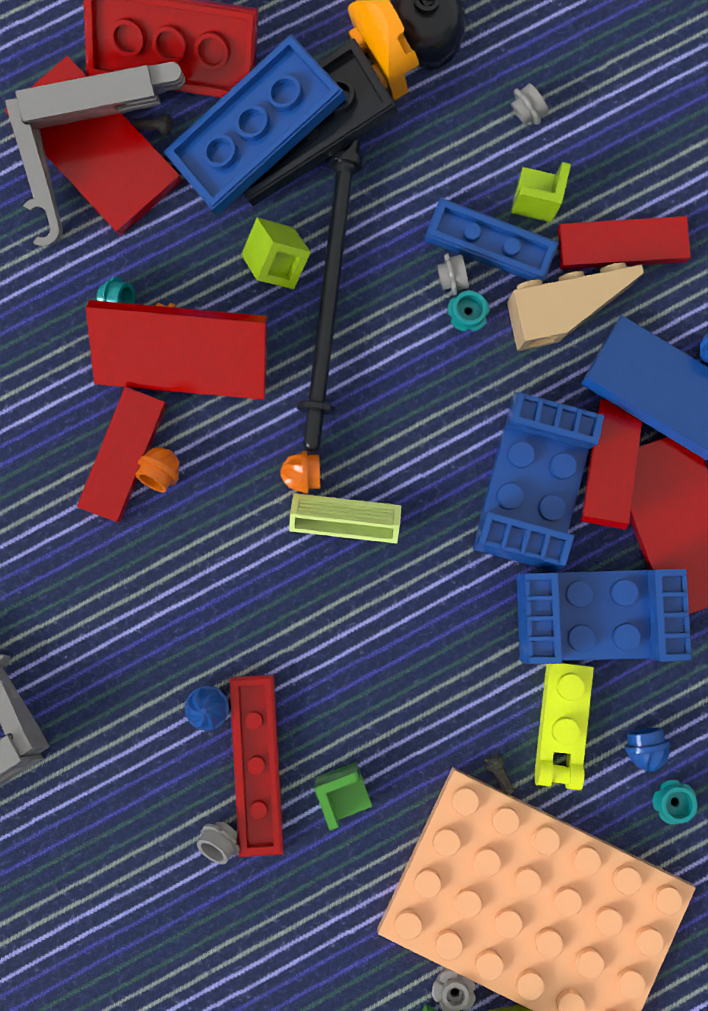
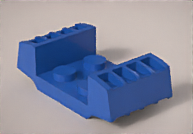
[473,392,604,572]
[516,569,691,664]

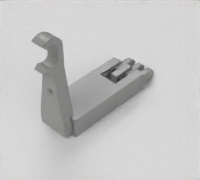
[5,62,185,246]
[0,654,50,786]

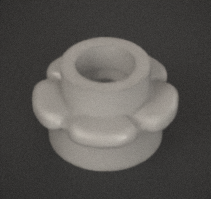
[511,83,549,125]
[437,253,469,295]
[197,822,240,864]
[432,968,476,1011]

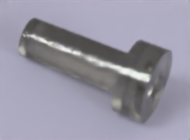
[133,115,173,135]
[483,753,515,795]

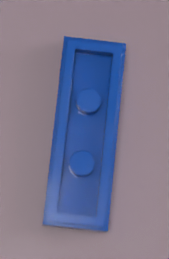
[424,197,559,283]

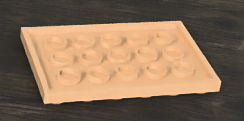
[378,767,696,1011]

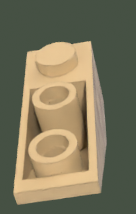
[507,263,644,351]

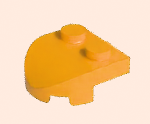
[348,0,419,101]

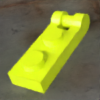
[535,662,594,791]

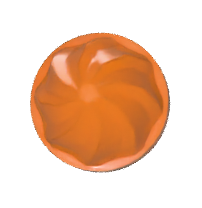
[135,448,180,493]
[280,450,320,494]

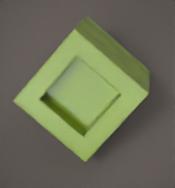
[511,162,571,223]
[242,217,311,289]

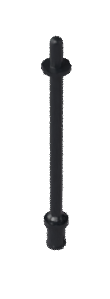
[297,137,362,452]

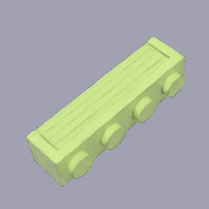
[289,493,401,543]

